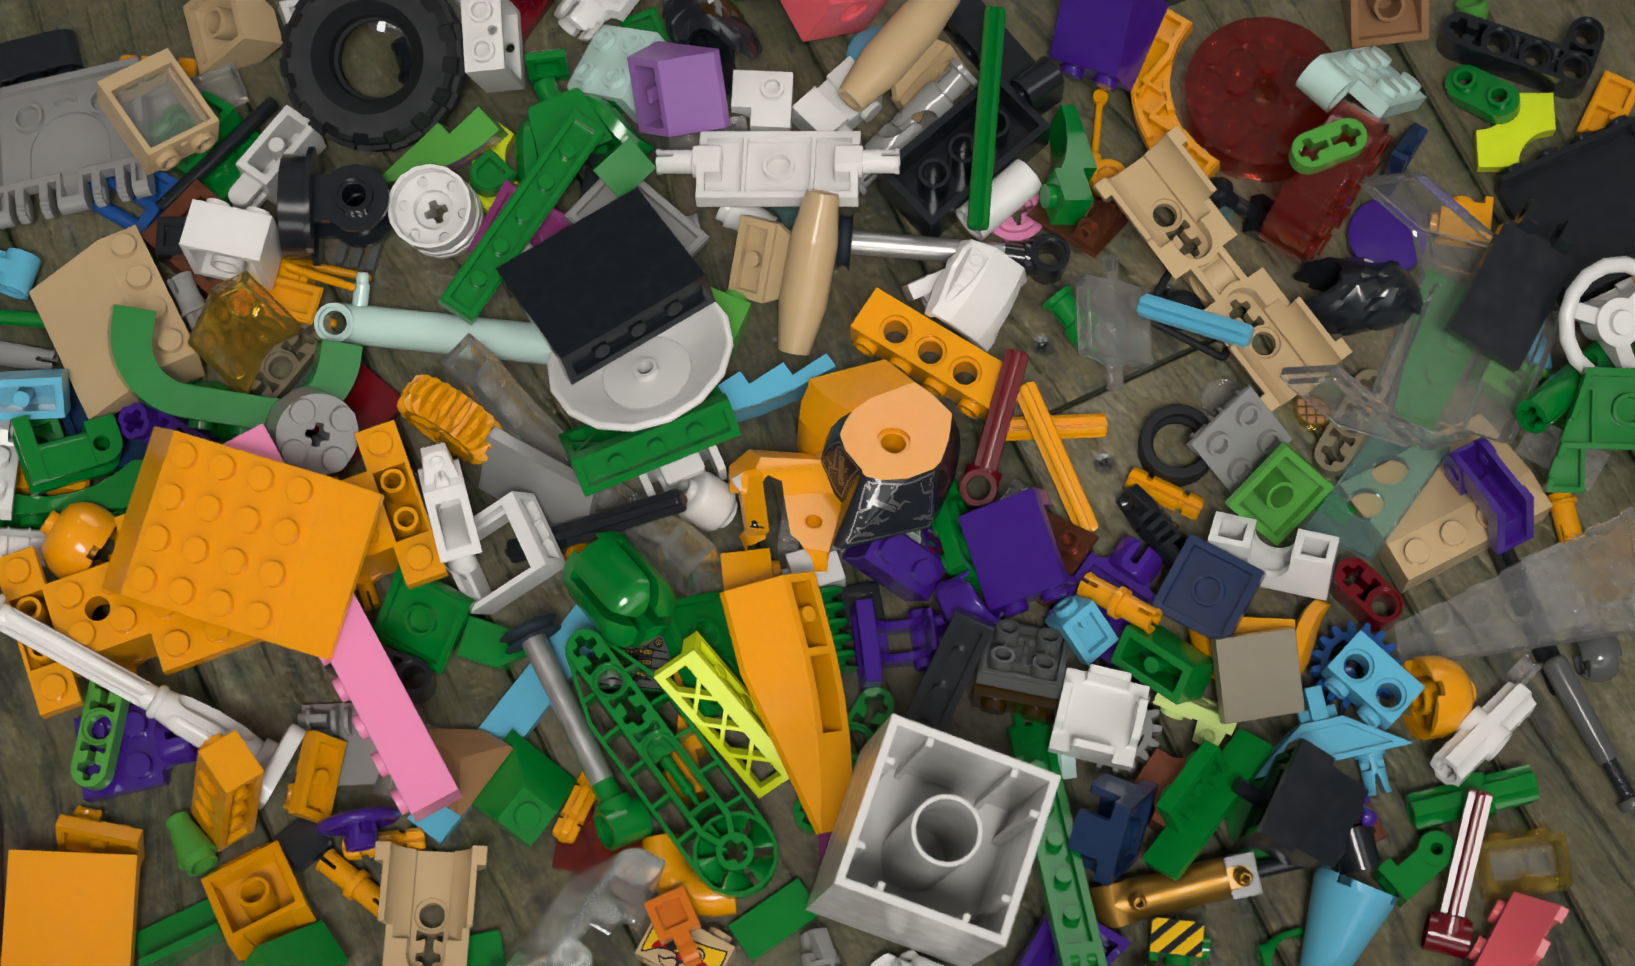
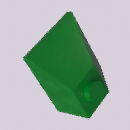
[471,730,577,849]

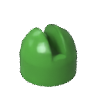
[1455,0,1489,20]

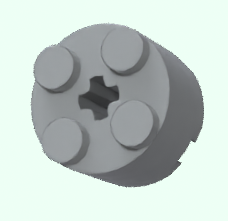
[266,386,359,475]

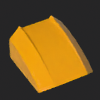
[200,839,317,961]

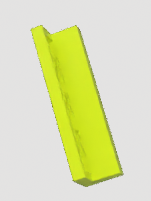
[654,631,789,799]

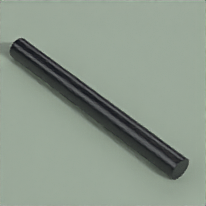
[155,97,279,213]

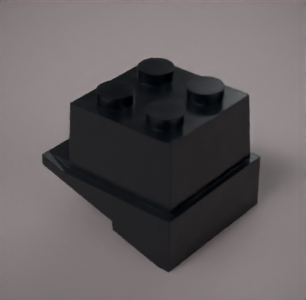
[1231,738,1369,869]

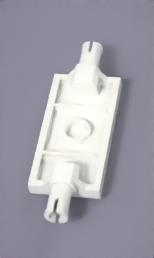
[656,131,900,207]

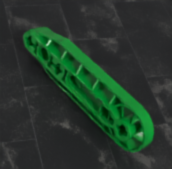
[565,629,778,899]

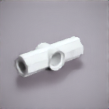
[1430,681,1537,787]

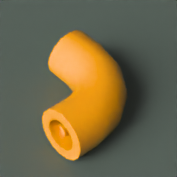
[642,834,737,917]

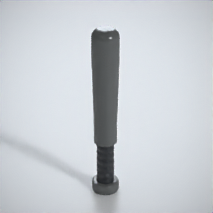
[1543,655,1635,813]

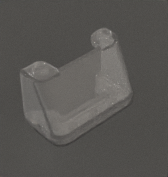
[505,848,666,966]

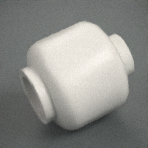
[677,471,737,532]

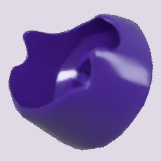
[935,570,1004,624]

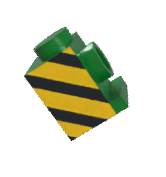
[1145,917,1211,966]

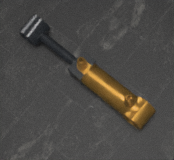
[1089,823,1381,929]

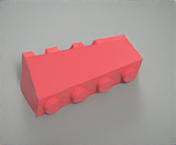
[1467,892,1569,966]

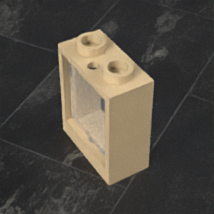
[97,48,219,176]

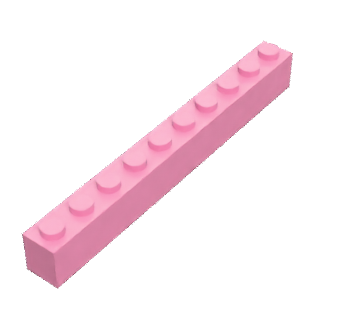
[222,423,463,822]

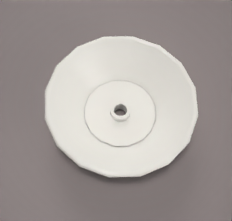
[547,302,734,432]

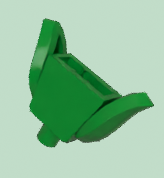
[514,77,655,184]

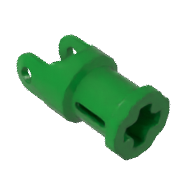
[1042,285,1111,359]

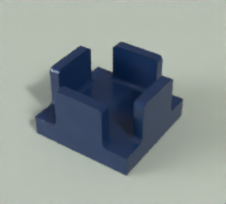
[1068,773,1159,886]

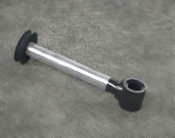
[836,212,1070,285]

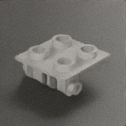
[1186,385,1292,495]
[298,703,386,787]

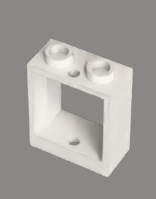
[460,0,525,93]
[444,491,566,615]

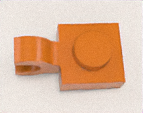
[643,886,702,966]

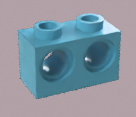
[1321,630,1425,731]

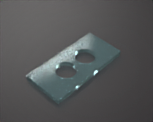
[1305,419,1450,561]

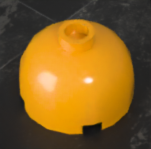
[39,502,116,579]
[1401,655,1476,740]

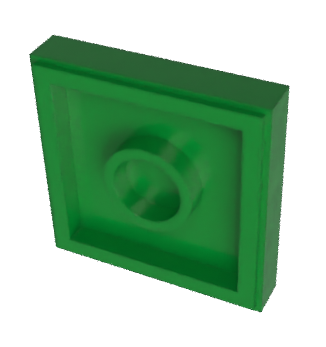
[373,565,476,675]

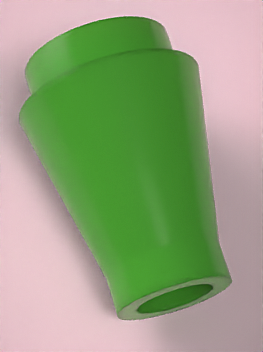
[165,811,218,877]

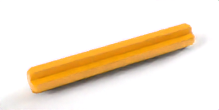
[1017,381,1099,533]

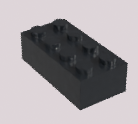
[877,76,1051,237]

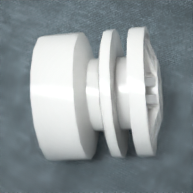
[388,164,485,259]

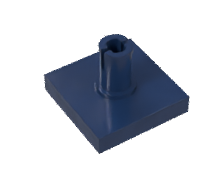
[1151,533,1266,639]

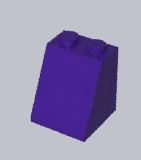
[1049,0,1169,92]

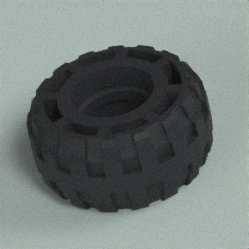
[279,0,468,152]

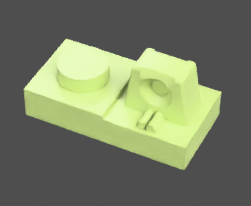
[1153,692,1237,746]

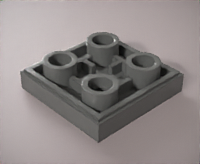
[976,619,1069,700]

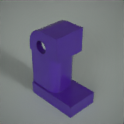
[1444,436,1534,556]

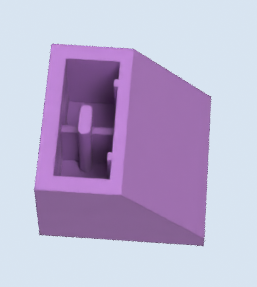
[627,41,730,137]

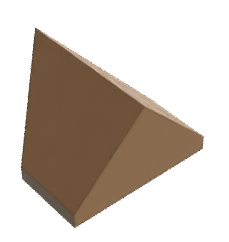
[426,728,513,817]

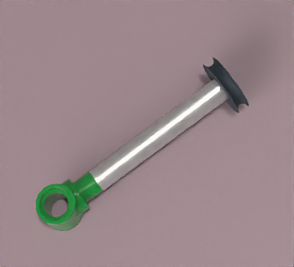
[500,613,652,851]

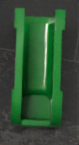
[10,414,123,497]

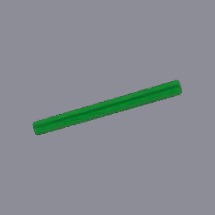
[967,6,1006,231]

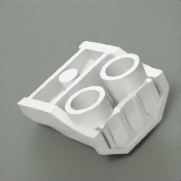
[924,239,1027,352]

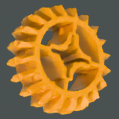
[397,375,502,464]

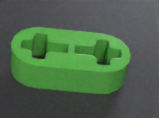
[1288,118,1368,175]

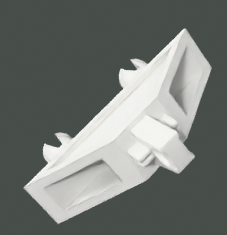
[418,442,482,575]

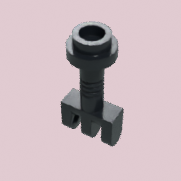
[1209,177,1279,243]

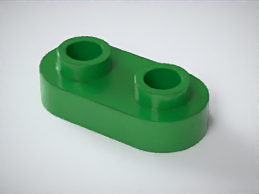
[1445,65,1521,124]

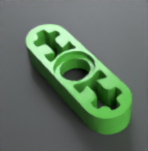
[71,680,130,791]

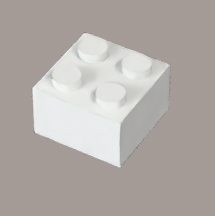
[179,198,283,290]

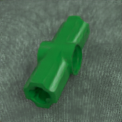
[1404,764,1540,832]

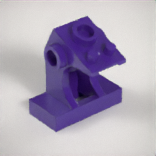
[850,599,949,691]

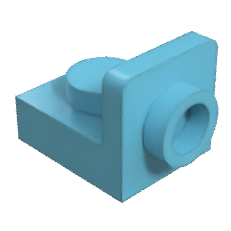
[1045,595,1119,665]

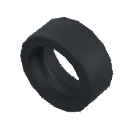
[1138,404,1210,487]

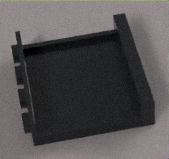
[1493,115,1635,307]
[495,188,716,385]

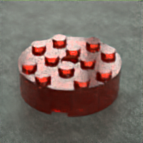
[1181,17,1346,183]
[1259,99,1393,264]

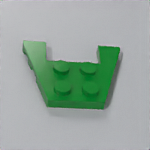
[1543,367,1635,493]

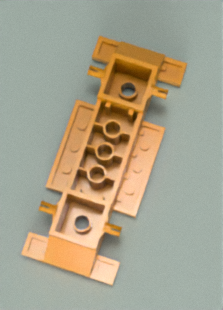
[0,420,449,719]

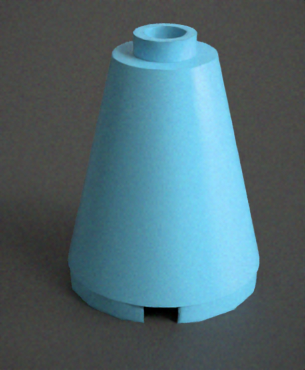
[1299,868,1398,966]

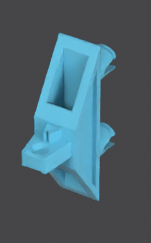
[1255,685,1413,797]

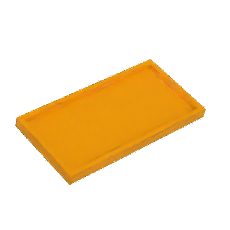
[1,850,141,966]

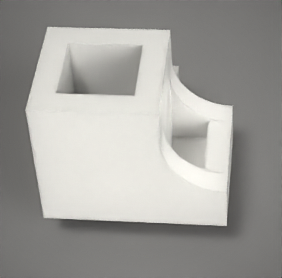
[731,70,794,131]

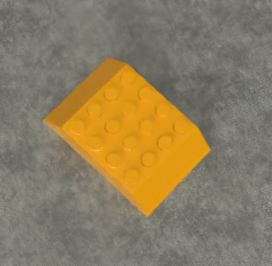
[101,426,385,661]

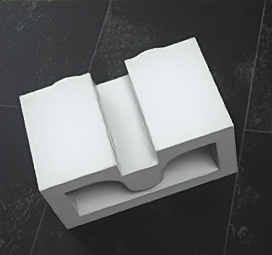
[792,56,883,131]

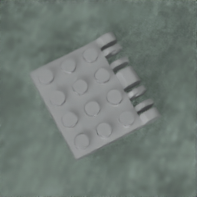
[0,56,156,230]

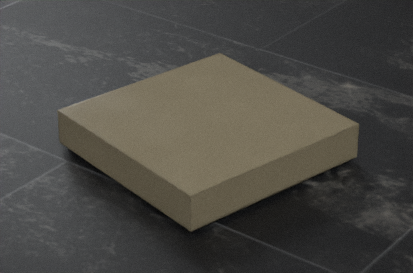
[1210,627,1305,724]

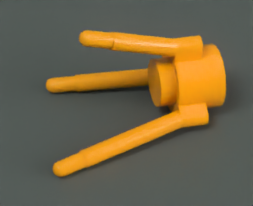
[277,258,372,328]

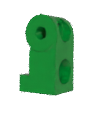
[1371,830,1455,908]

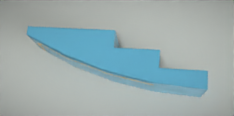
[718,353,836,422]

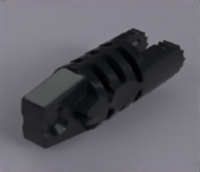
[1116,484,1188,571]

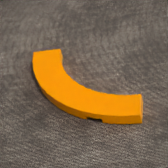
[1130,9,1220,178]

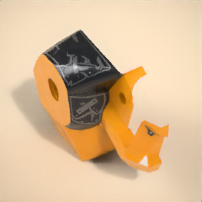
[728,359,961,572]

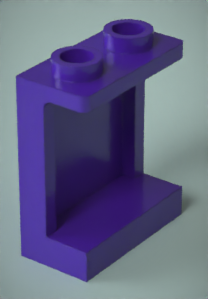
[958,487,1077,617]

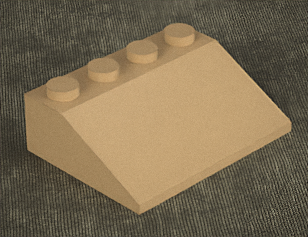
[29,225,205,420]
[1338,414,1553,594]

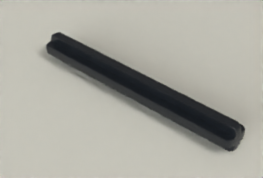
[505,488,688,564]

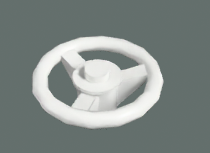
[1558,256,1635,375]

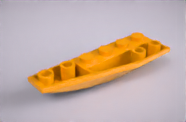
[719,571,852,835]

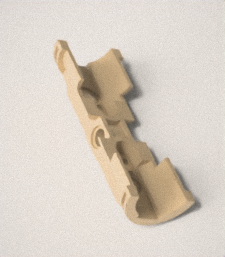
[1093,126,1353,413]
[374,841,488,966]

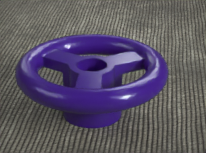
[316,806,401,853]

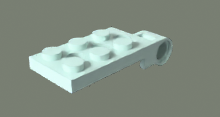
[1295,46,1427,119]

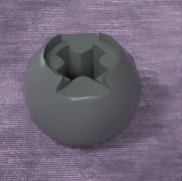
[1573,629,1622,682]

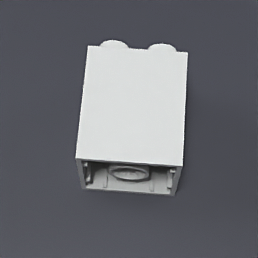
[805,714,1061,966]

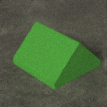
[1225,442,1334,546]

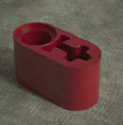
[1329,558,1404,633]

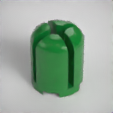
[562,531,676,648]

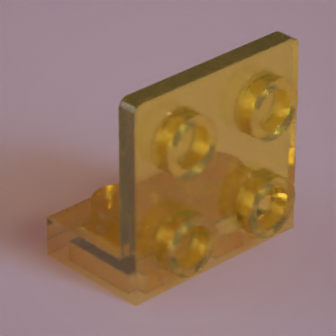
[188,271,301,394]

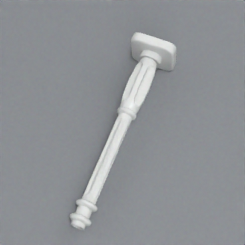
[0,594,307,810]

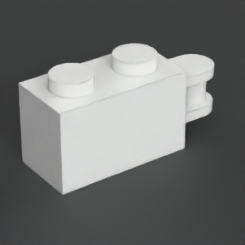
[228,104,326,210]

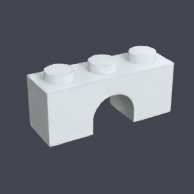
[1207,511,1340,601]

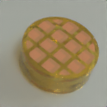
[1293,387,1336,430]

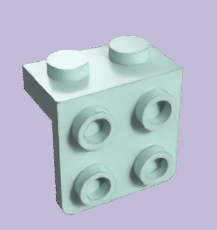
[567,25,666,124]

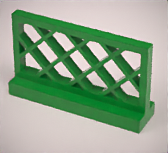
[558,385,741,497]

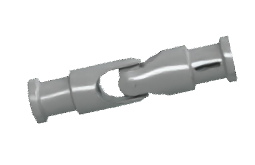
[859,57,978,195]

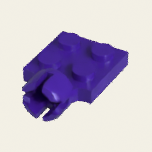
[1044,536,1163,669]
[74,705,200,803]

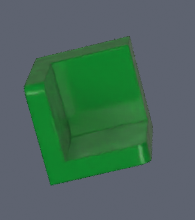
[591,136,657,198]

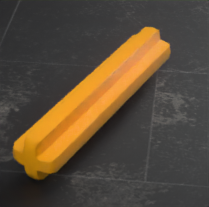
[1006,413,1108,441]

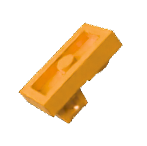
[283,731,347,823]
[55,806,145,867]

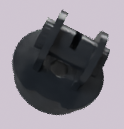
[277,147,393,266]

